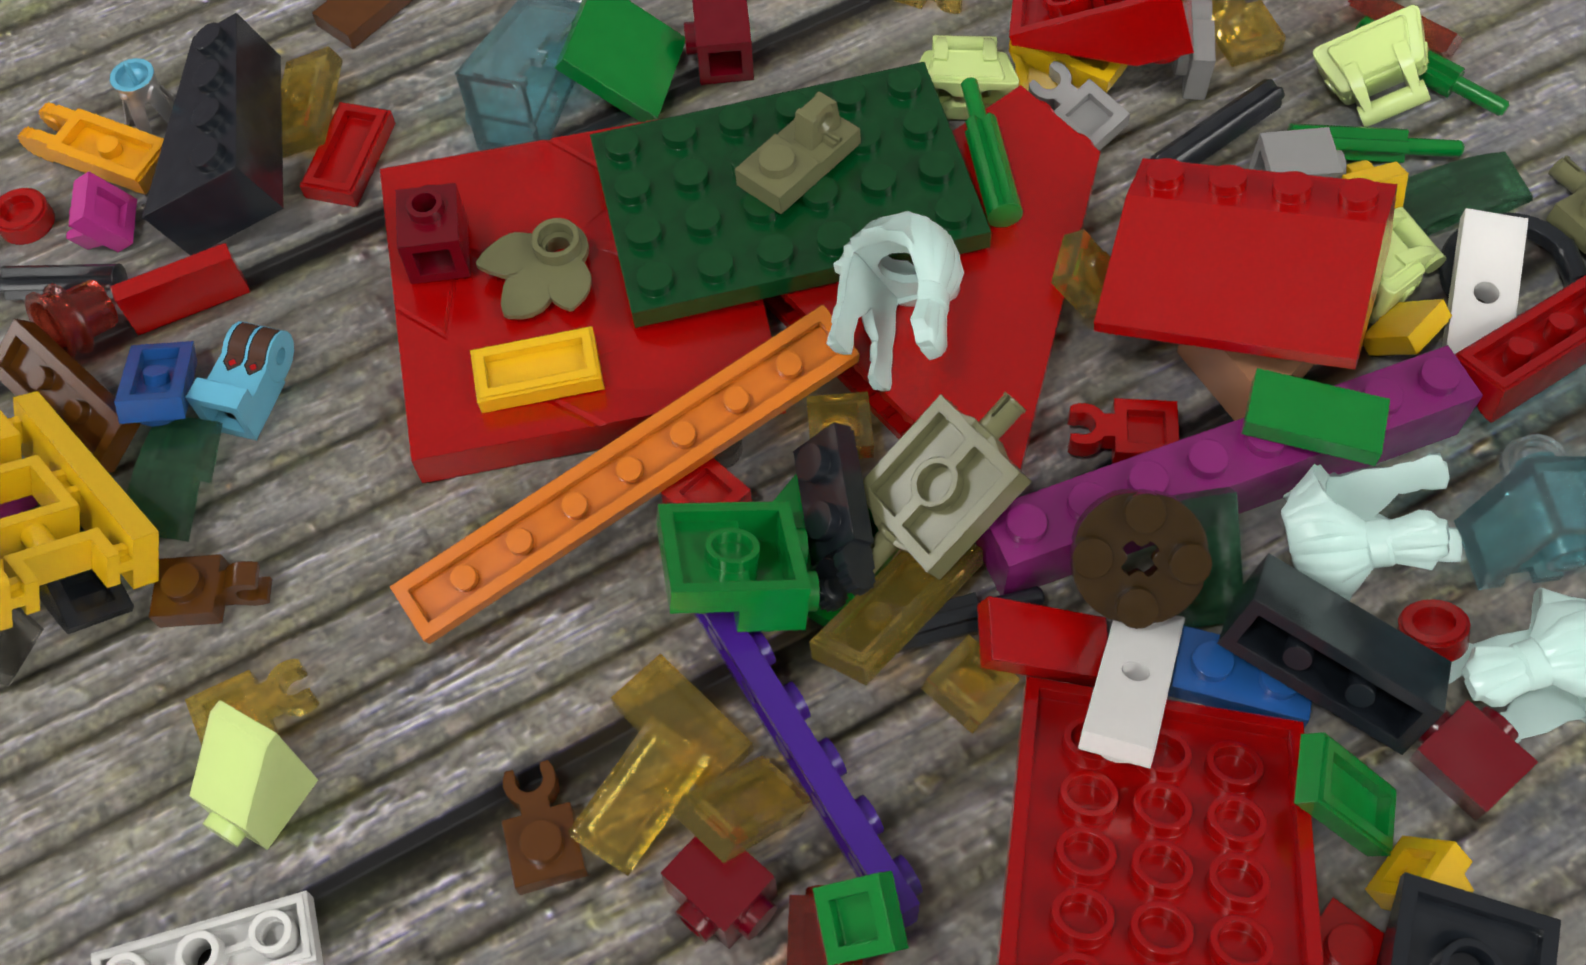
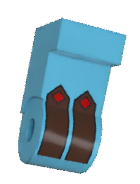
[185,321,294,441]

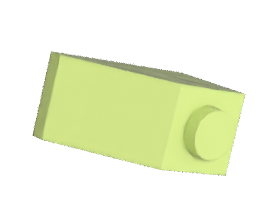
[189,700,318,850]

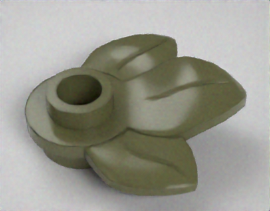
[476,218,592,320]

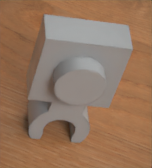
[1173,0,1216,100]
[1029,61,1130,151]

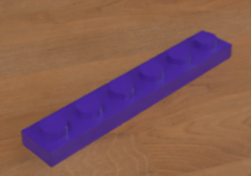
[694,612,923,928]

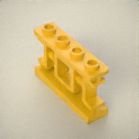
[0,391,159,631]

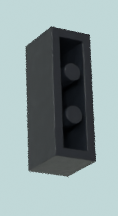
[1217,553,1452,755]

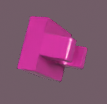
[66,171,137,253]

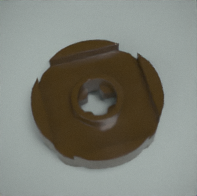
[1070,488,1212,629]

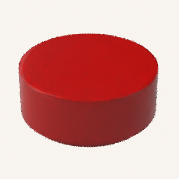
[0,188,55,245]
[1398,599,1471,662]

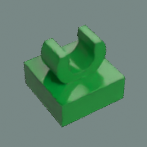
[812,871,909,965]

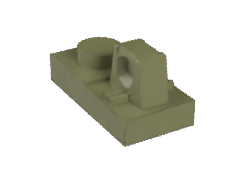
[735,92,861,214]

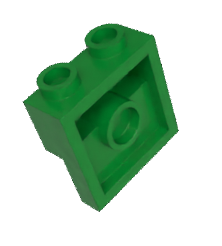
[656,501,820,632]

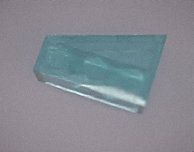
[455,0,581,151]

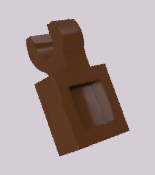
[149,554,273,628]

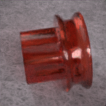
[25,279,119,359]

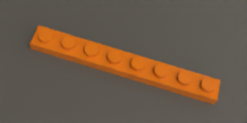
[390,304,860,645]

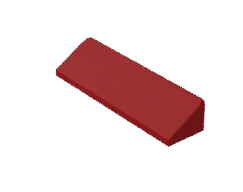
[1455,275,1586,423]

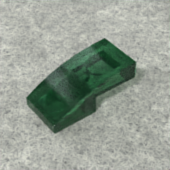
[1403,151,1533,236]
[126,417,223,542]

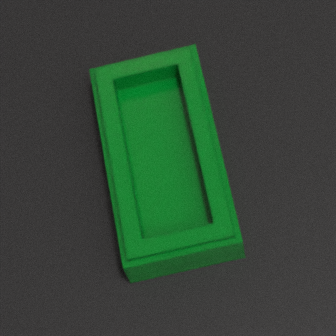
[1241,368,1390,466]
[1294,732,1397,857]

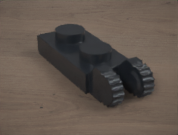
[793,422,876,613]

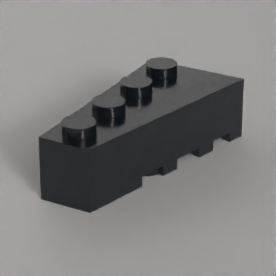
[142,12,284,256]

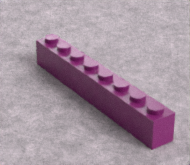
[976,345,1483,595]

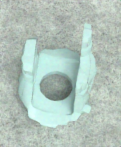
[826,211,964,392]
[1281,453,1463,601]
[1449,587,1586,743]

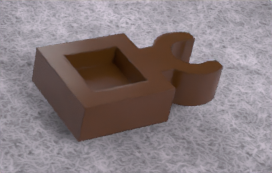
[501,760,589,895]

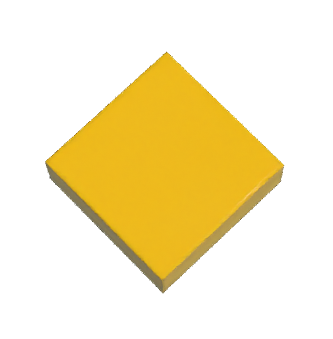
[1363,299,1452,356]

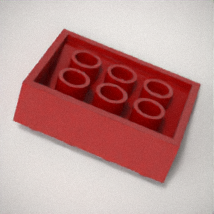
[1009,0,1194,66]
[1094,158,1398,370]

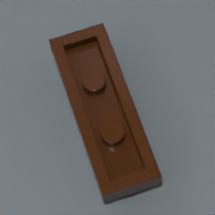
[0,319,141,473]

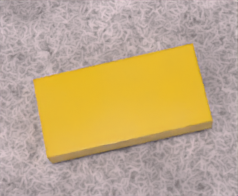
[470,326,605,413]

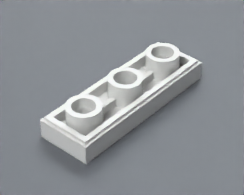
[1442,208,1529,354]
[1078,615,1185,769]
[91,891,324,965]

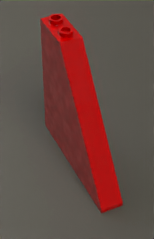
[763,85,1101,471]

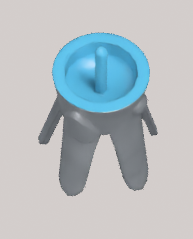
[110,58,175,134]

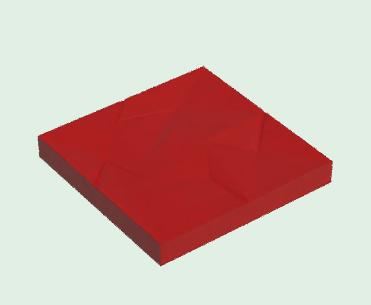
[380,117,786,484]

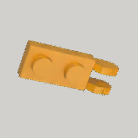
[17,102,164,195]

